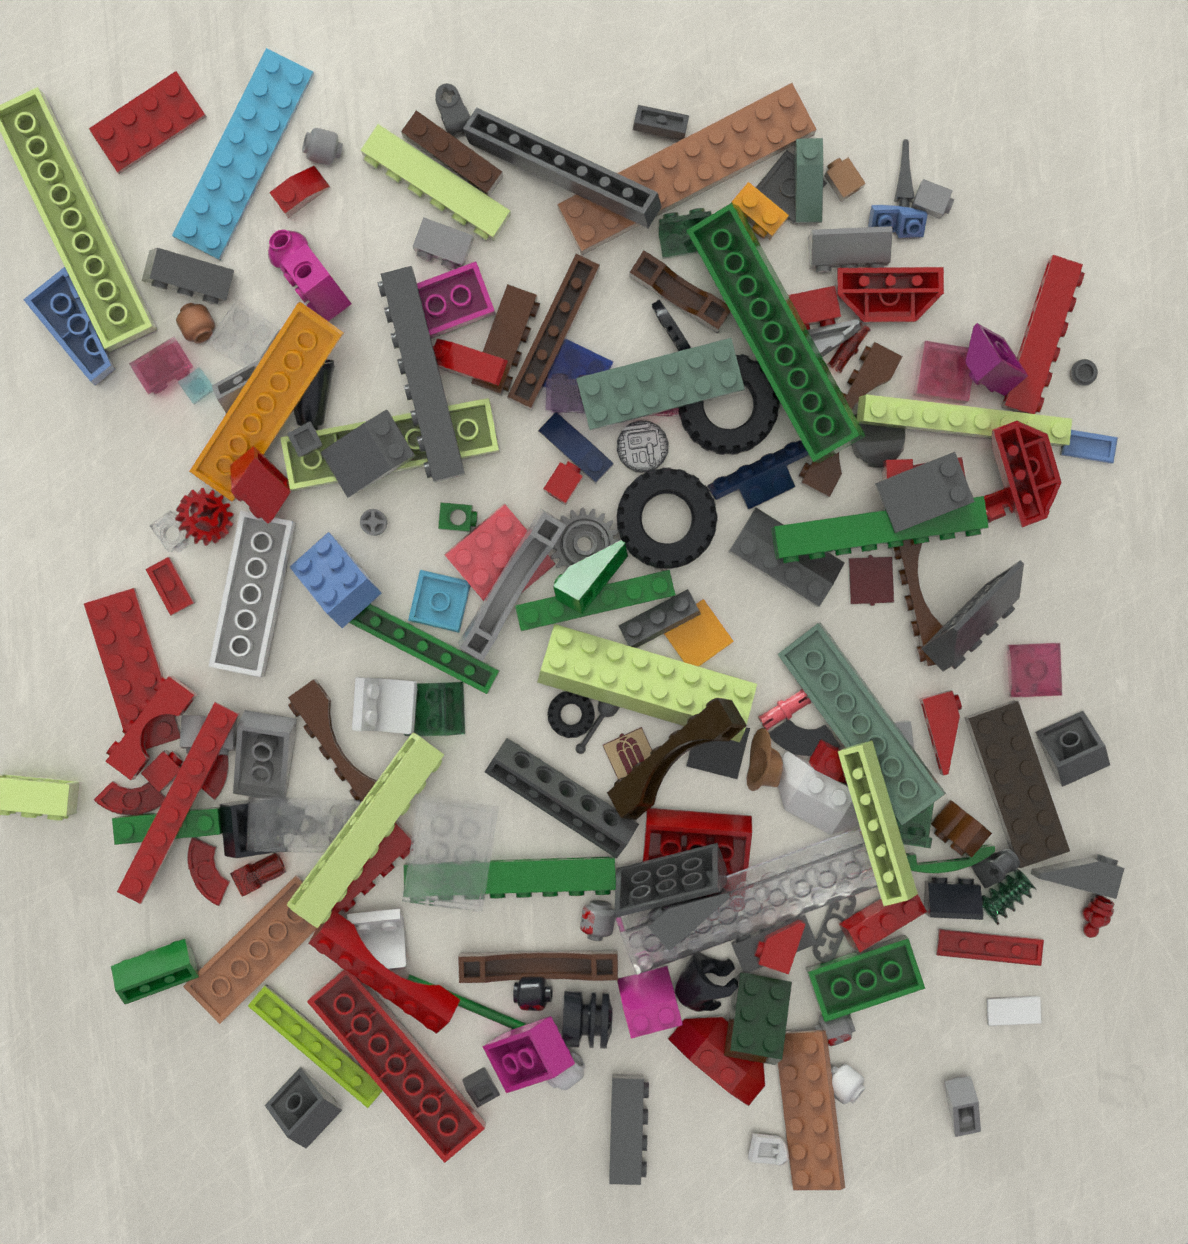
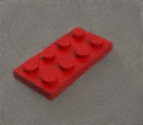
[89,71,207,174]

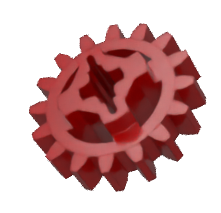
[175,488,234,546]

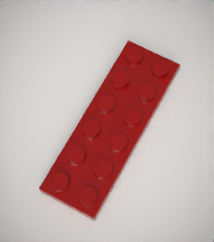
[84,588,181,749]

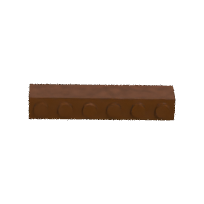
[507,254,600,411]

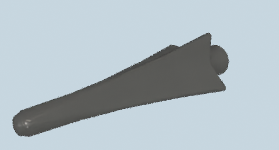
[894,139,915,208]

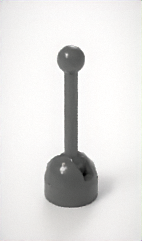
[575,701,620,754]

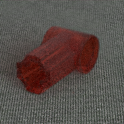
[230,852,287,897]

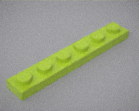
[248,985,383,1108]

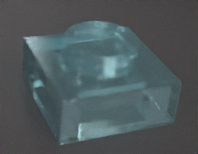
[178,367,213,405]

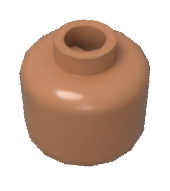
[176,303,215,343]

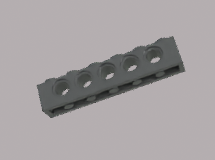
[485,738,639,859]

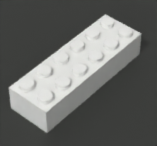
[209,511,296,677]

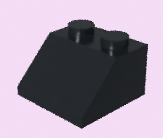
[219,798,285,858]
[924,876,984,920]

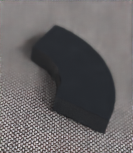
[652,300,691,351]
[769,719,841,756]

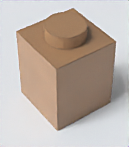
[824,157,866,202]

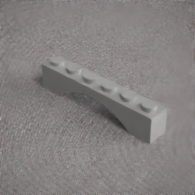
[458,509,566,662]

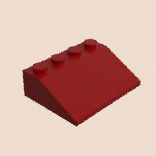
[643,808,752,899]

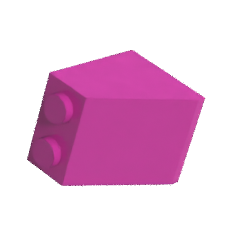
[617,966,683,1039]

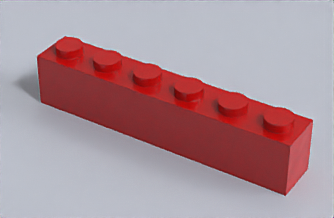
[1001,255,1085,414]

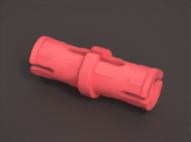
[758,689,811,730]

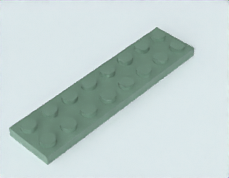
[778,623,946,825]

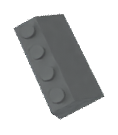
[728,508,845,607]

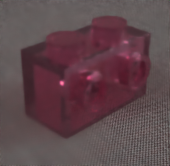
[129,336,193,394]

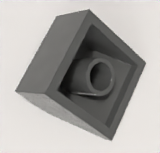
[1036,711,1110,787]
[264,1067,342,1149]

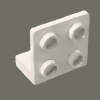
[352,677,417,734]
[347,908,407,970]

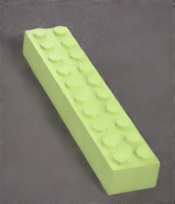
[0,87,157,352]

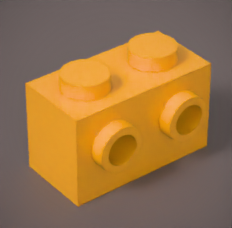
[731,182,789,240]

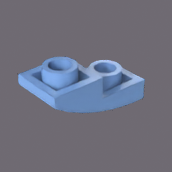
[868,205,928,238]

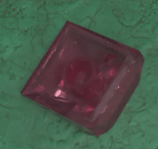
[1007,643,1062,697]

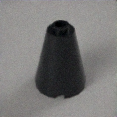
[293,359,335,430]

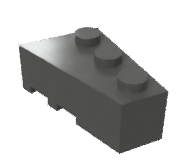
[142,248,234,305]

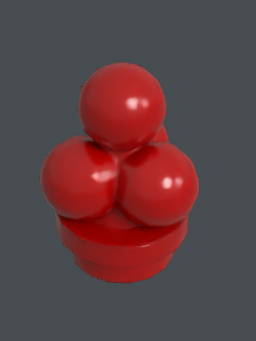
[1082,895,1115,938]

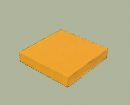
[664,599,734,667]

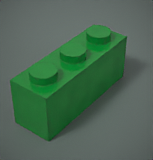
[111,939,199,1005]

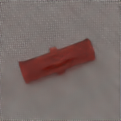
[827,321,871,373]

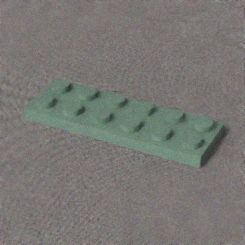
[576,338,745,430]

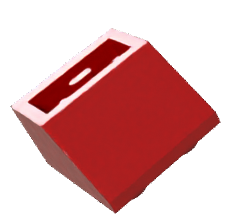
[230,446,291,524]

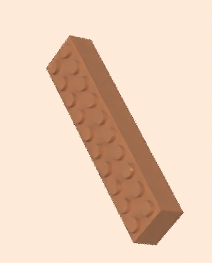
[557,83,817,255]

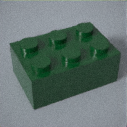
[724,972,792,1065]

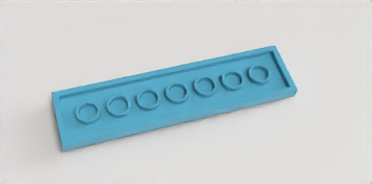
[172,48,314,260]

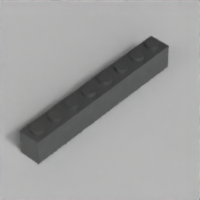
[463,107,662,229]
[377,266,466,483]

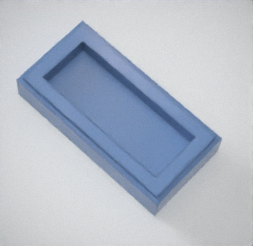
[1060,430,1118,464]

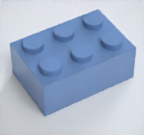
[290,532,382,628]

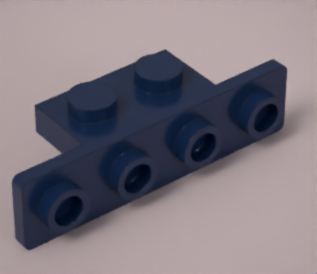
[707,440,809,510]

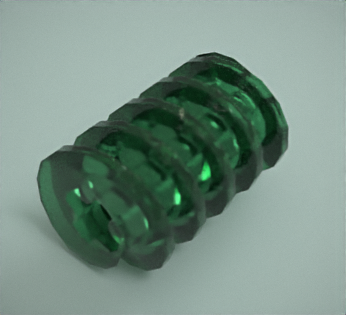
[982,869,1037,925]

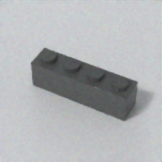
[609,1074,649,1185]

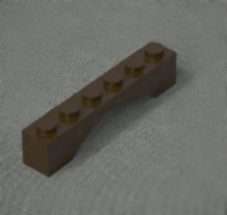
[607,698,747,820]

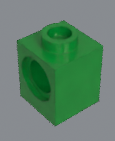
[438,502,478,532]

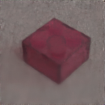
[913,341,972,404]

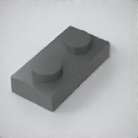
[633,105,689,140]

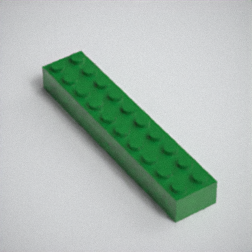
[686,203,866,463]

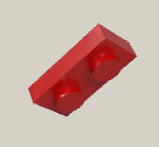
[145,557,195,616]

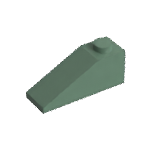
[794,138,824,223]

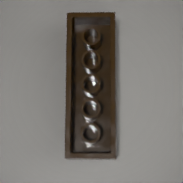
[964,700,1070,868]

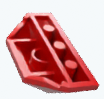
[837,267,944,322]
[992,421,1062,528]
[668,1016,765,1106]

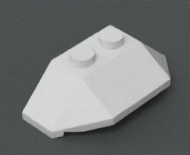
[778,750,859,835]

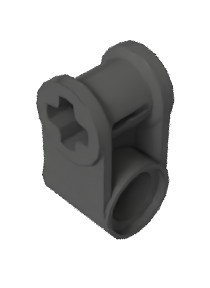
[435,83,470,136]
[971,849,1020,888]

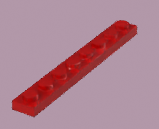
[117,702,239,904]

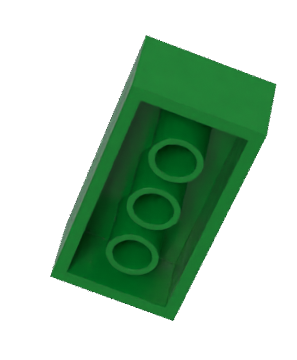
[806,935,925,1022]

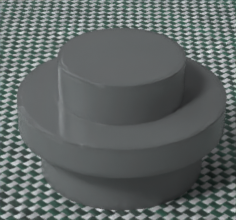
[1071,359,1098,386]

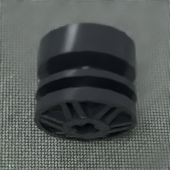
[562,991,613,1049]

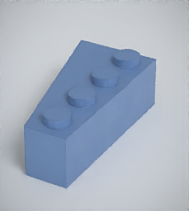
[23,267,115,385]

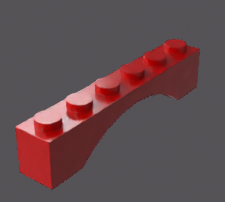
[308,909,460,1034]

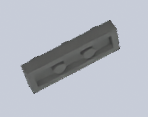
[619,589,701,648]

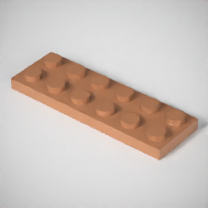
[183,875,317,1024]
[778,1030,845,1190]

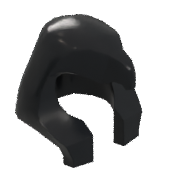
[675,952,738,1012]

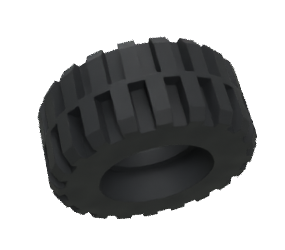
[678,354,780,455]
[617,467,718,569]

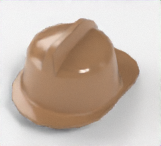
[747,728,783,791]

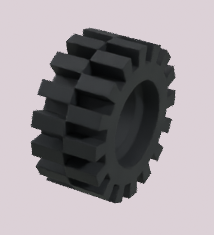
[547,691,595,738]

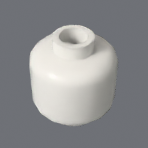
[547,1051,585,1090]
[831,1064,865,1104]

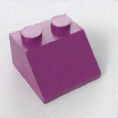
[965,323,1028,396]

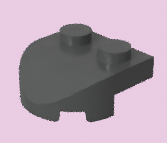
[852,414,905,468]

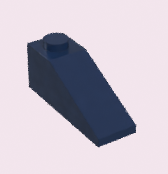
[538,412,614,484]

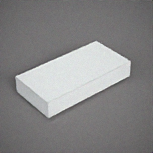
[986,996,1042,1026]

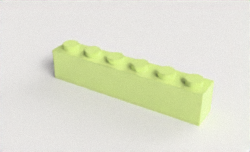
[361,124,511,241]
[838,741,918,906]

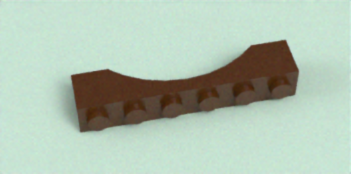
[799,342,903,498]
[892,540,943,667]
[288,679,377,803]
[458,950,618,983]

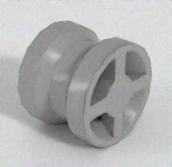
[360,509,388,536]

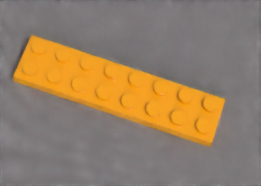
[189,302,344,502]

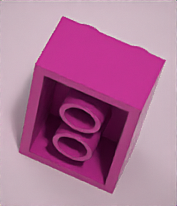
[417,261,496,339]
[482,1016,575,1093]

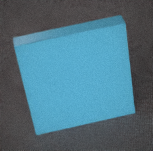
[408,570,470,633]

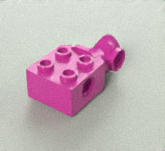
[268,229,352,322]

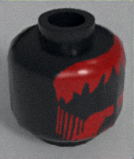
[513,977,553,1011]

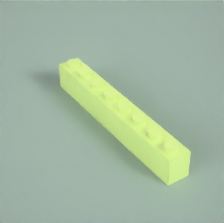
[857,394,1072,447]
[287,733,444,928]

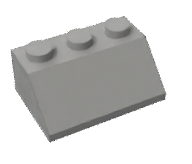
[808,226,892,273]

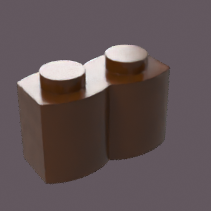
[931,800,992,858]

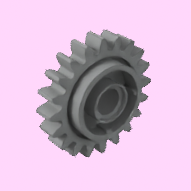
[550,508,620,572]

